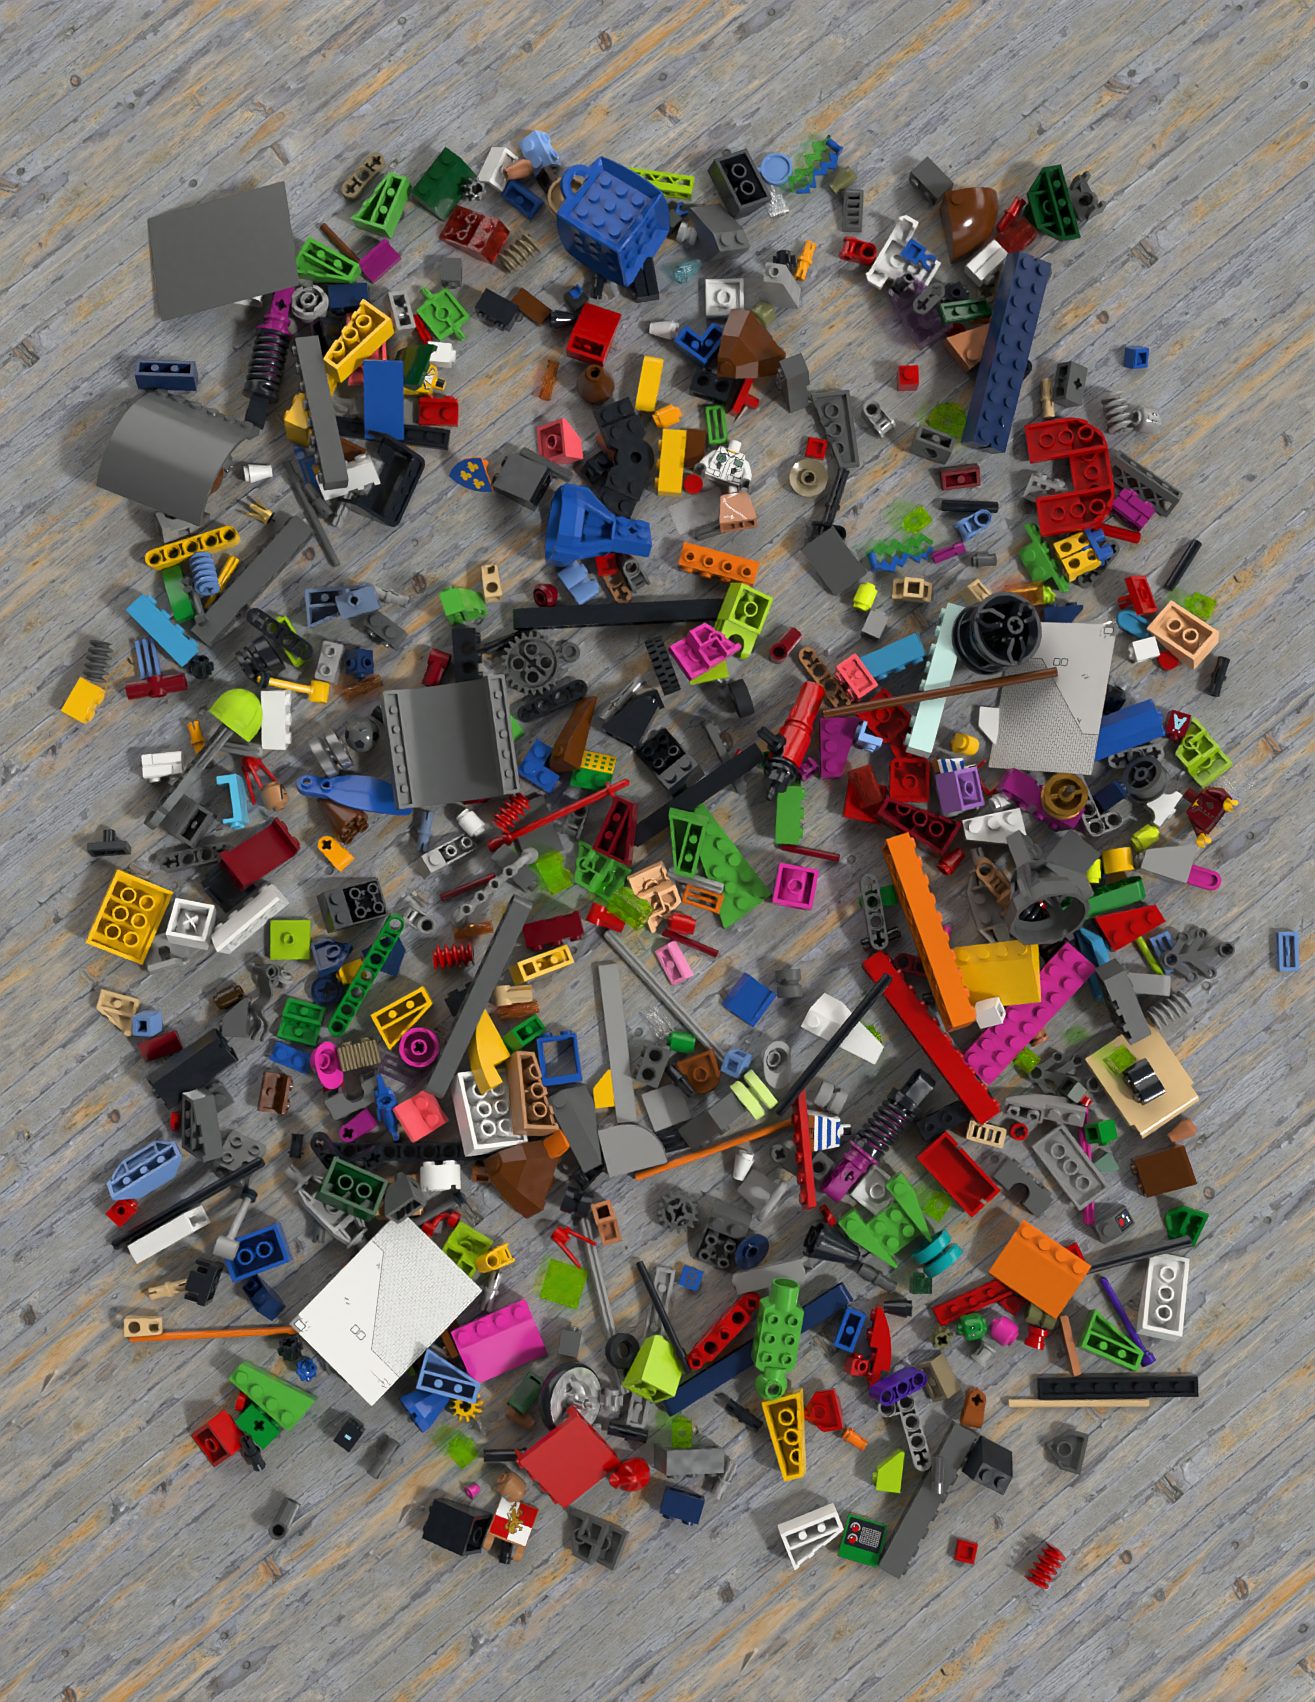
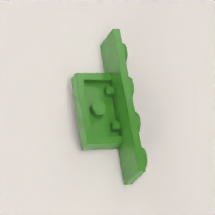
[1017,522,1070,593]

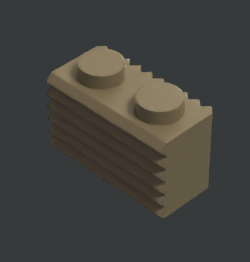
[337,1037,382,1072]

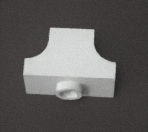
[1142,791,1183,828]

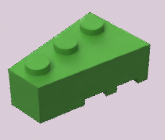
[296,237,362,285]
[439,586,488,627]
[774,778,805,844]
[669,807,708,878]

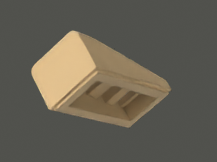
[964,1119,1007,1149]

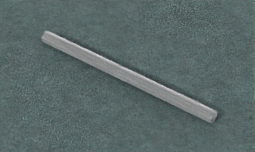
[604,929,725,1065]
[579,1217,630,1394]

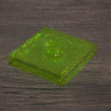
[539,1258,589,1309]

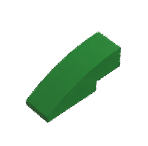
[162,564,196,624]

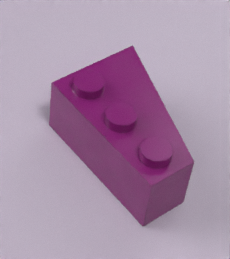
[819,718,860,779]

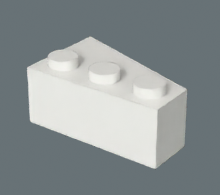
[316,454,381,500]
[261,685,292,750]
[960,808,1026,846]
[778,1503,844,1570]

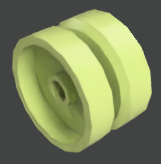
[730,1069,778,1120]

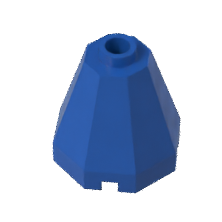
[399,1389,450,1433]

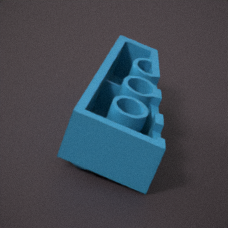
[126,594,200,667]
[859,633,929,681]

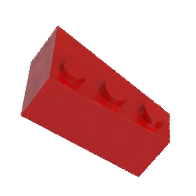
[1090,904,1166,952]

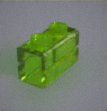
[535,848,574,895]
[606,886,654,931]

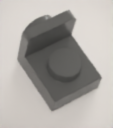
[205,1081,235,1113]

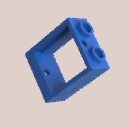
[537,1030,583,1086]

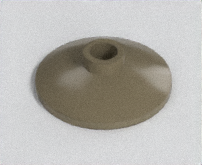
[789,459,828,497]

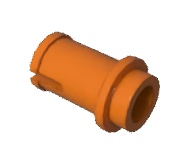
[841,1427,868,1451]

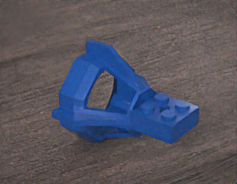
[544,483,652,568]

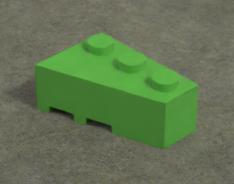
[350,172,413,239]
[1076,1309,1144,1372]

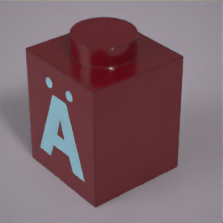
[1163,710,1191,742]

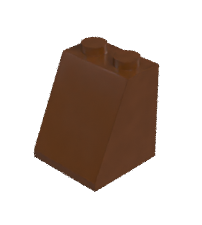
[1129,1144,1197,1198]

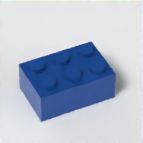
[224,1222,293,1283]

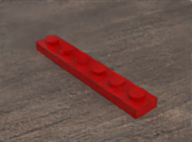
[791,1089,816,1210]

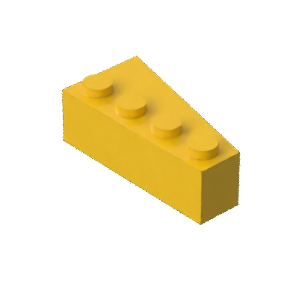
[323,299,394,383]
[283,364,339,448]

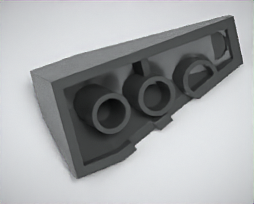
[547,1085,602,1173]

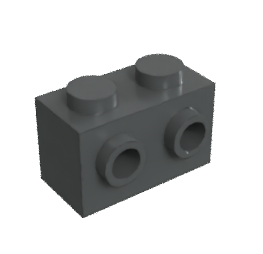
[363,610,408,650]

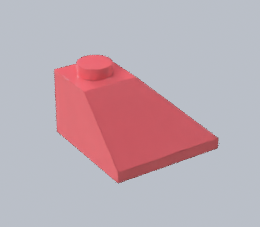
[536,418,583,465]

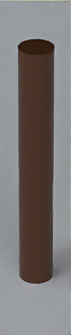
[320,223,360,263]

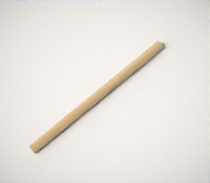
[1008,1398,1149,1408]

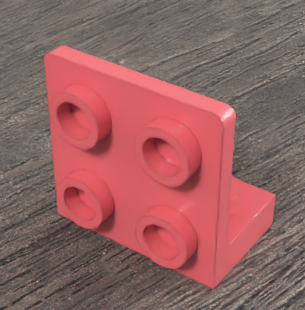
[834,653,878,703]
[392,1091,449,1143]

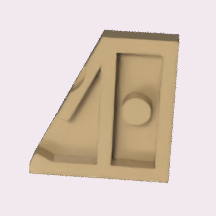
[96,989,141,1036]

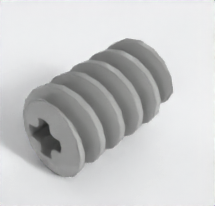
[1101,391,1133,435]
[1146,990,1192,1030]

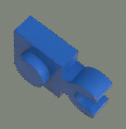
[899,239,936,271]

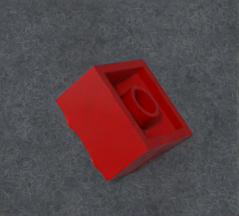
[191,1409,247,1467]

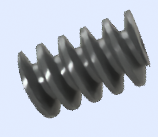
[82,640,114,683]

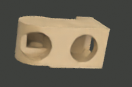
[481,564,503,603]
[124,1315,163,1337]

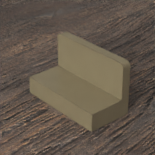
[916,1353,960,1403]

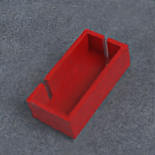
[915,1131,1001,1218]

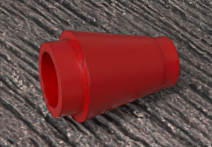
[936,848,965,876]

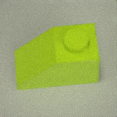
[871,1448,905,1493]

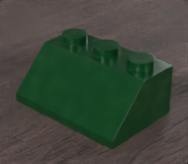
[410,147,478,222]
[314,1156,389,1223]

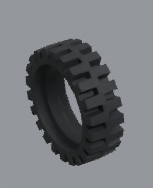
[644,635,681,696]

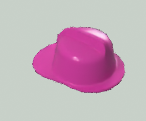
[309,1042,344,1089]

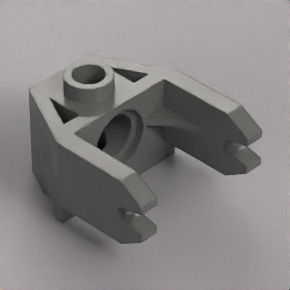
[1068,171,1106,222]

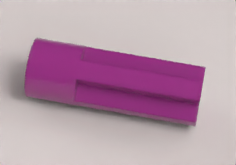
[931,541,966,564]

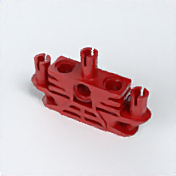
[687,1291,761,1370]

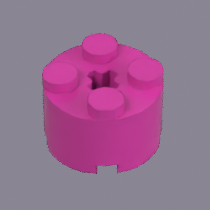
[399,1027,441,1067]

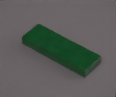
[936,297,992,325]

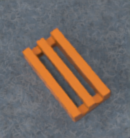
[681,884,725,914]

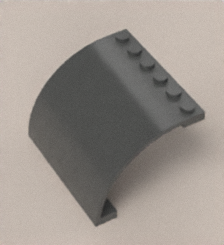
[96,388,260,527]
[379,674,521,810]

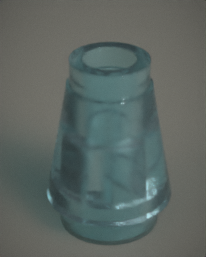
[673,258,703,284]

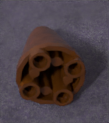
[577,364,615,405]
[317,798,369,845]

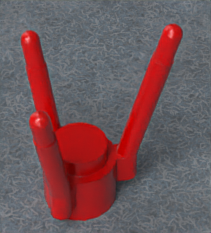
[240,756,277,805]
[550,1226,597,1269]

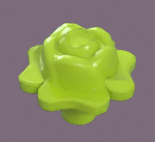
[1033,585,1056,605]

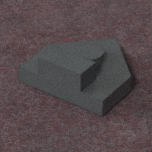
[1045,1429,1089,1475]

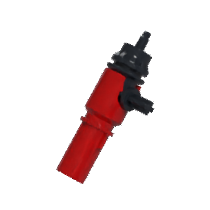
[757,681,826,801]

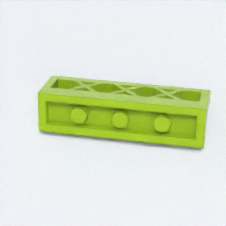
[627,167,695,201]

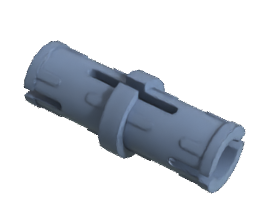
[416,812,434,852]

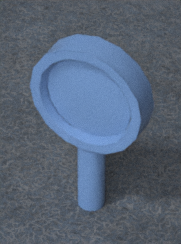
[757,152,793,187]

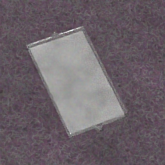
[666,485,723,536]

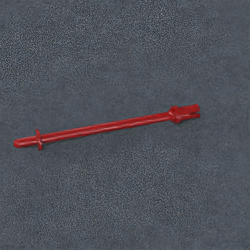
[486,779,629,852]

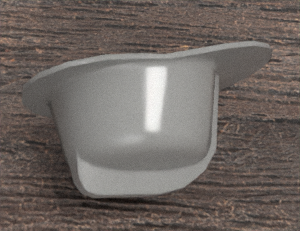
[760,1041,791,1089]

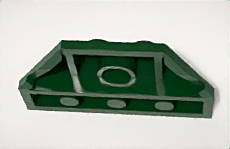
[1026,164,1081,242]

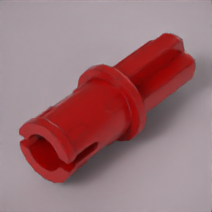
[996,196,1026,234]

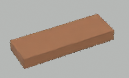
[1057,1313,1081,1376]

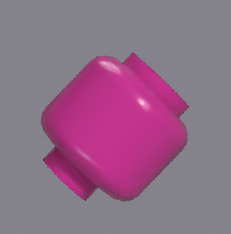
[989,1316,1019,1346]

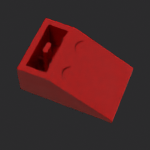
[566,302,622,368]

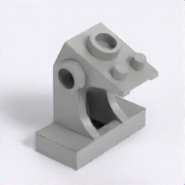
[155,512,202,546]

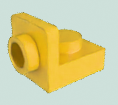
[336,958,368,985]

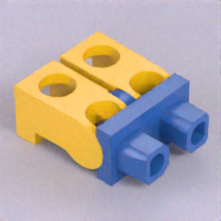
[1053,528,1113,582]

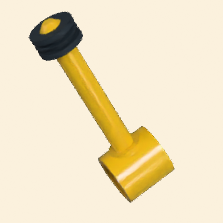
[257,672,330,704]

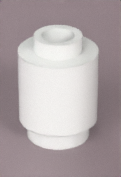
[456,808,485,838]

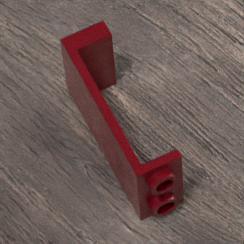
[217,817,300,892]

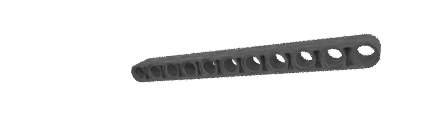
[423,894,533,1099]

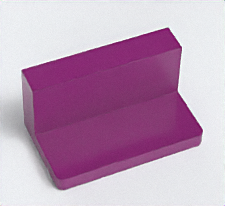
[358,238,401,284]

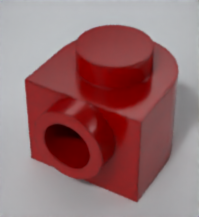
[843,1352,870,1377]

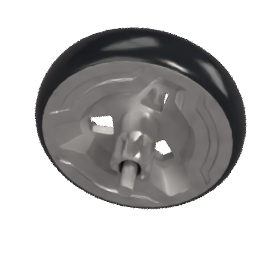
[538,1362,602,1432]

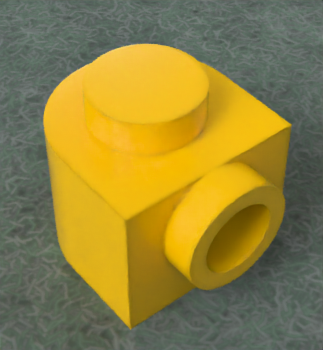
[951,733,979,756]

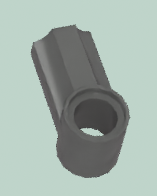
[268,1497,301,1540]

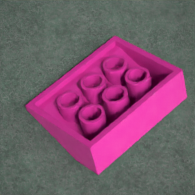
[451,1298,547,1383]

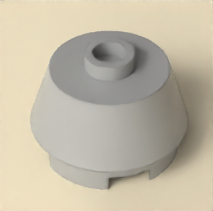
[290,285,329,325]

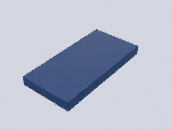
[363,359,404,440]

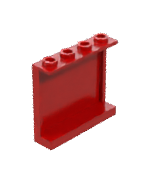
[514,1405,621,1508]

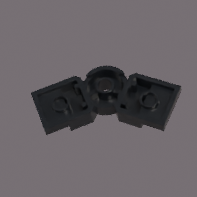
[592,397,654,519]

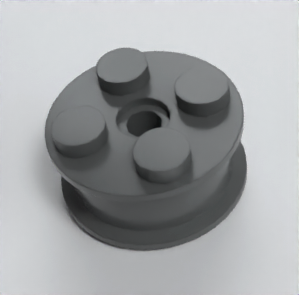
[1122,756,1170,803]

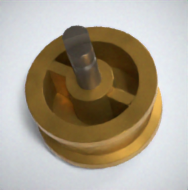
[1040,773,1088,820]

